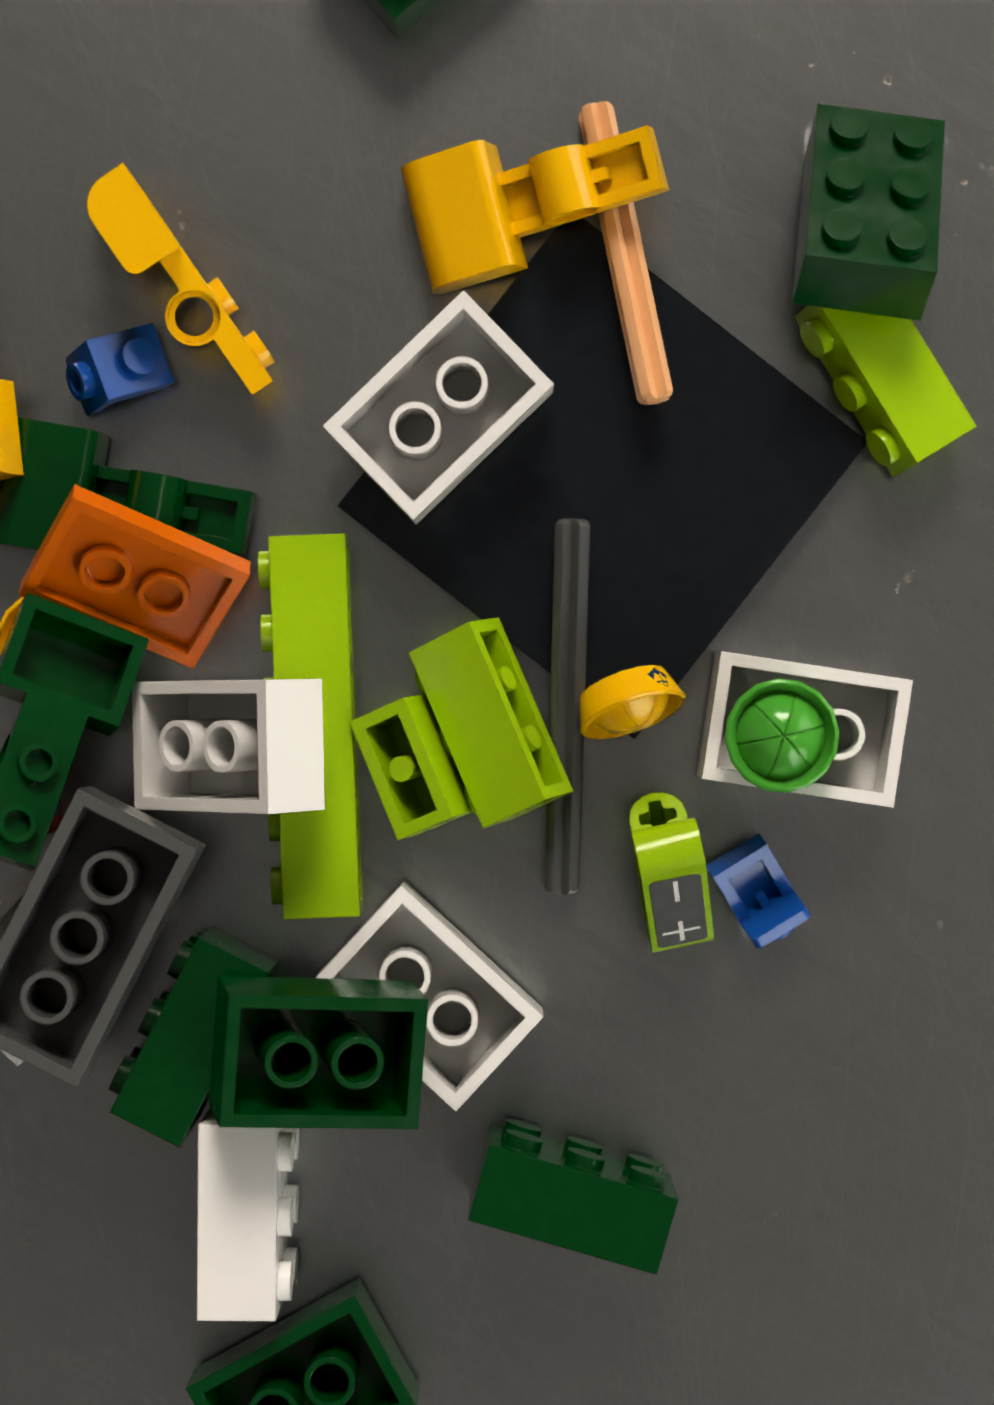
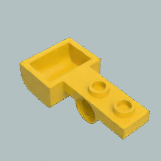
[400,125,669,295]
[87,162,276,395]

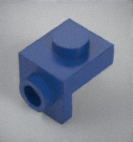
[66,323,175,416]
[706,833,810,948]

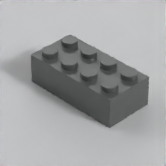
[0,786,206,1087]

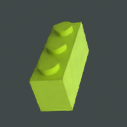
[794,305,977,477]
[409,617,573,829]

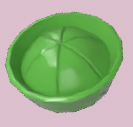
[725,678,840,793]

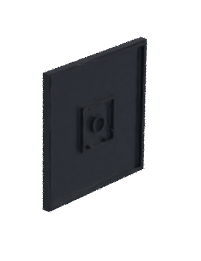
[338,218,867,739]

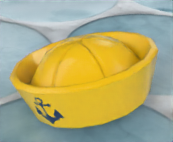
[579,665,686,740]

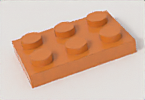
[19,484,251,669]

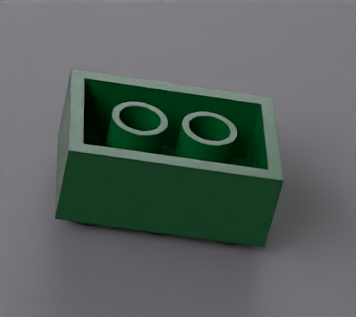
[793,103,945,321]
[108,926,280,1148]
[209,976,428,1129]
[468,1119,679,1275]
[185,1278,420,1405]

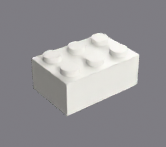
[323,290,554,525]
[696,651,913,808]
[132,679,325,814]
[316,880,543,1111]
[197,1108,299,1321]

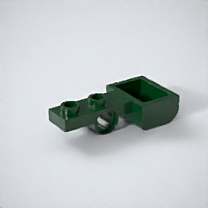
[0,417,257,556]
[0,593,149,871]

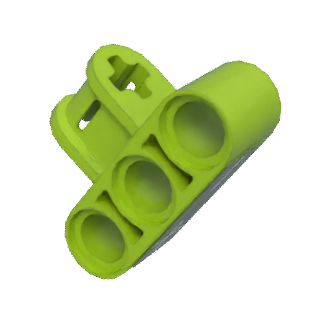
[629,792,714,953]

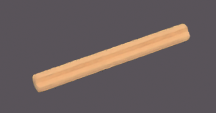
[578,101,673,405]

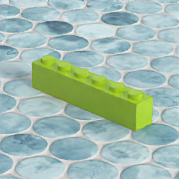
[258,533,363,920]

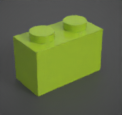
[349,694,472,841]

